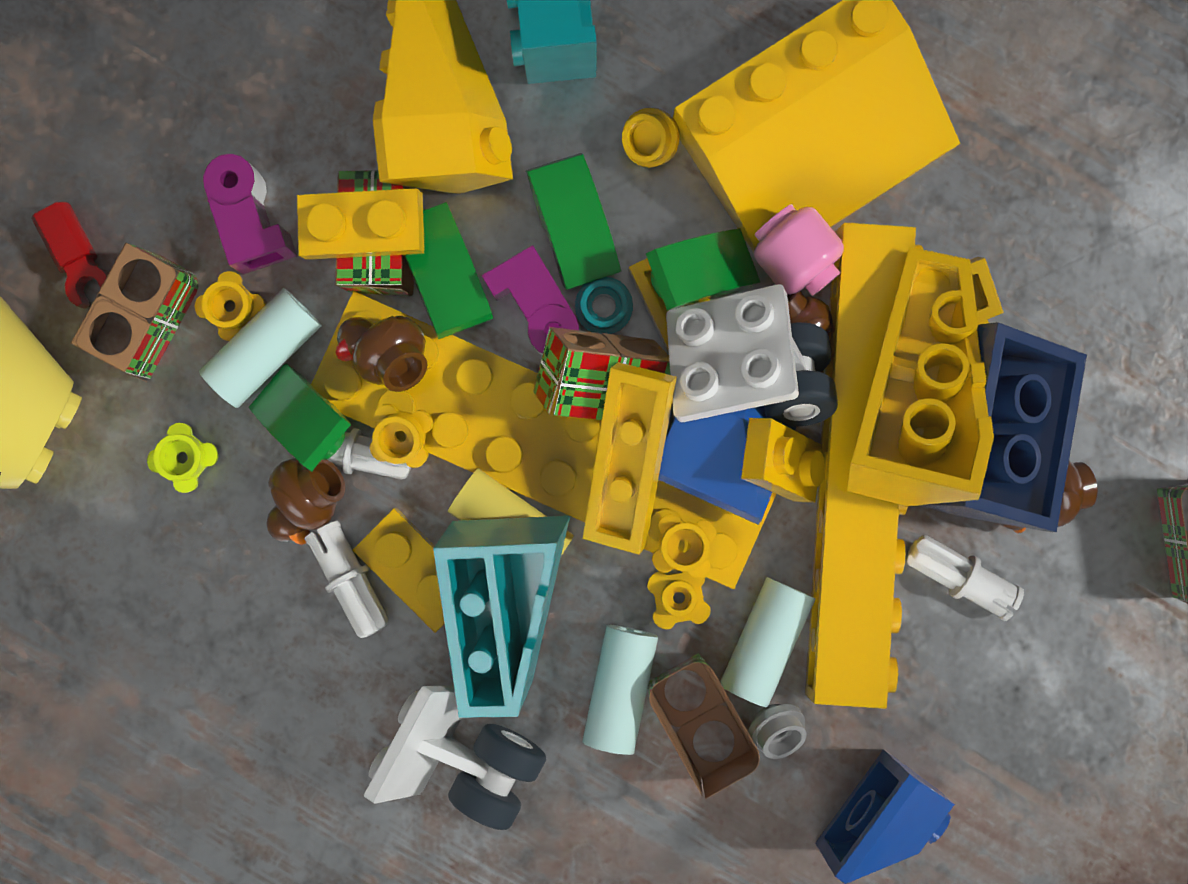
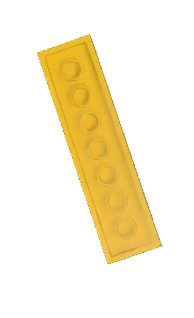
[311,291,776,589]

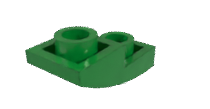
[526,153,622,290]
[404,202,493,340]
[646,228,761,311]
[248,363,351,472]

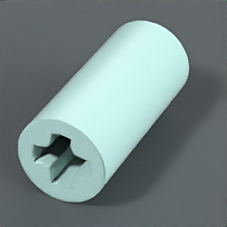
[199,288,322,408]
[720,577,815,707]
[582,625,658,755]

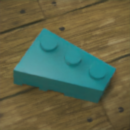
[507,0,597,84]
[433,516,570,718]

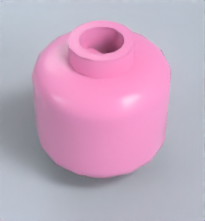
[754,204,844,296]

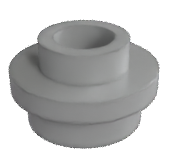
[748,704,807,759]

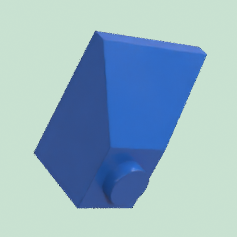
[658,406,796,525]
[815,749,955,884]

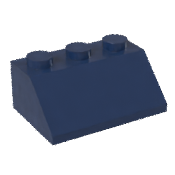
[921,322,1087,532]

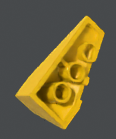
[373,0,513,194]
[847,247,994,506]

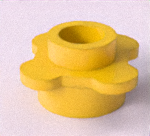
[194,271,266,341]
[370,404,433,468]
[652,514,717,579]
[647,571,710,630]

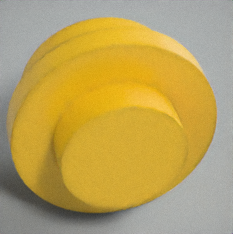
[622,108,680,168]

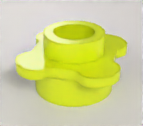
[147,423,218,493]

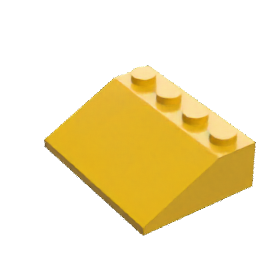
[673,0,960,253]

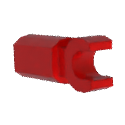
[31,202,109,309]

